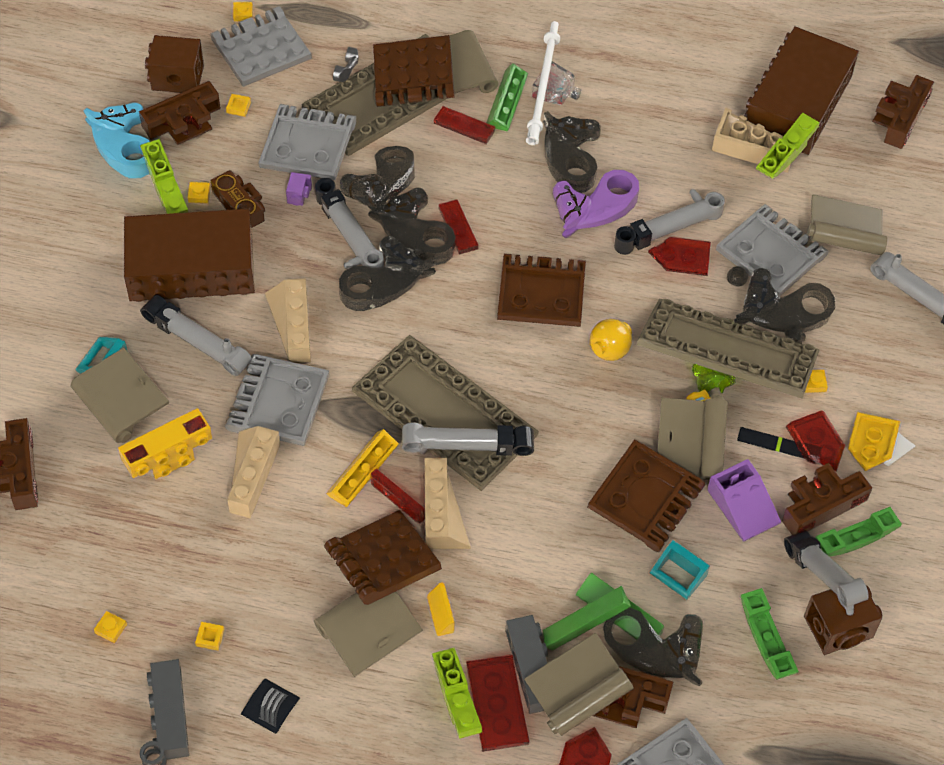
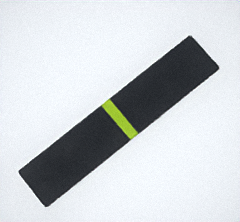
[737,427,821,462]

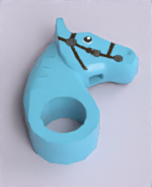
[83,103,150,178]

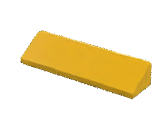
[326,429,399,507]

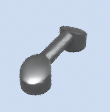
[333,47,359,82]

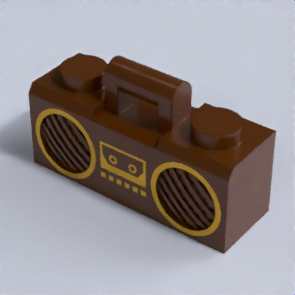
[210,170,265,228]

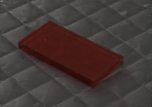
[466,655,529,752]

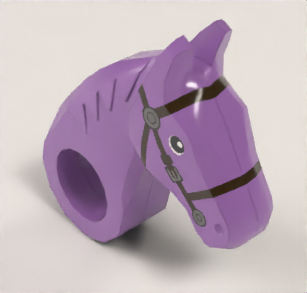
[553,170,639,238]

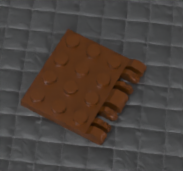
[373,35,455,107]
[497,253,586,327]
[587,439,705,552]
[324,510,442,605]

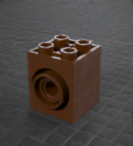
[145,35,204,93]
[804,585,883,655]

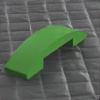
[815,507,902,556]
[740,588,799,680]

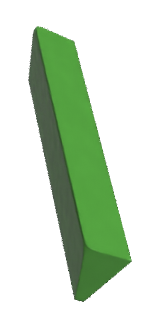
[486,63,528,131]
[576,573,664,649]
[543,586,631,651]

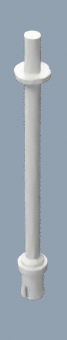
[526,21,561,145]

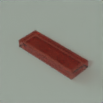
[434,106,495,145]
[438,199,479,255]
[371,469,425,524]

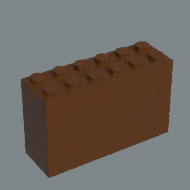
[744,26,859,155]
[124,209,255,302]

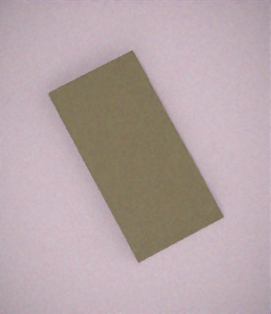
[302,34,456,156]
[637,299,819,399]
[352,335,539,491]

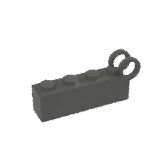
[505,615,548,714]
[140,659,190,765]

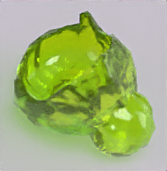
[692,364,736,393]

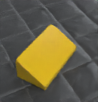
[427,582,455,636]

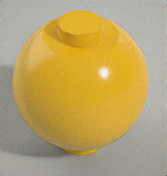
[590,319,632,361]

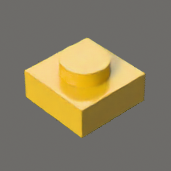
[233,2,253,21]
[226,94,251,117]
[188,182,211,203]
[805,370,828,393]
[94,611,127,643]
[195,622,224,651]

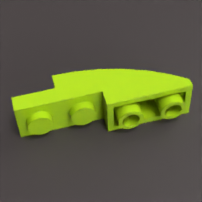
[756,113,819,179]
[140,139,188,214]
[432,648,482,739]

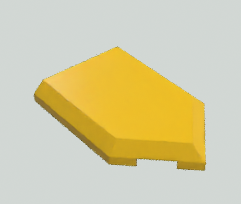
[848,412,900,471]

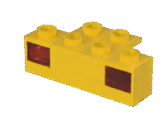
[118,408,212,479]

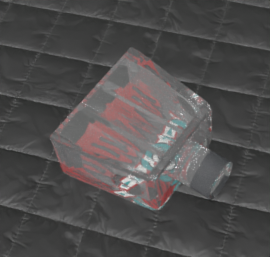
[532,61,581,105]

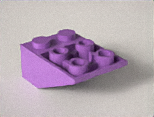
[707,459,781,542]

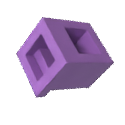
[286,172,312,206]

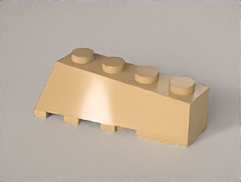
[712,107,791,173]
[265,278,311,363]
[227,426,280,518]
[425,458,471,549]

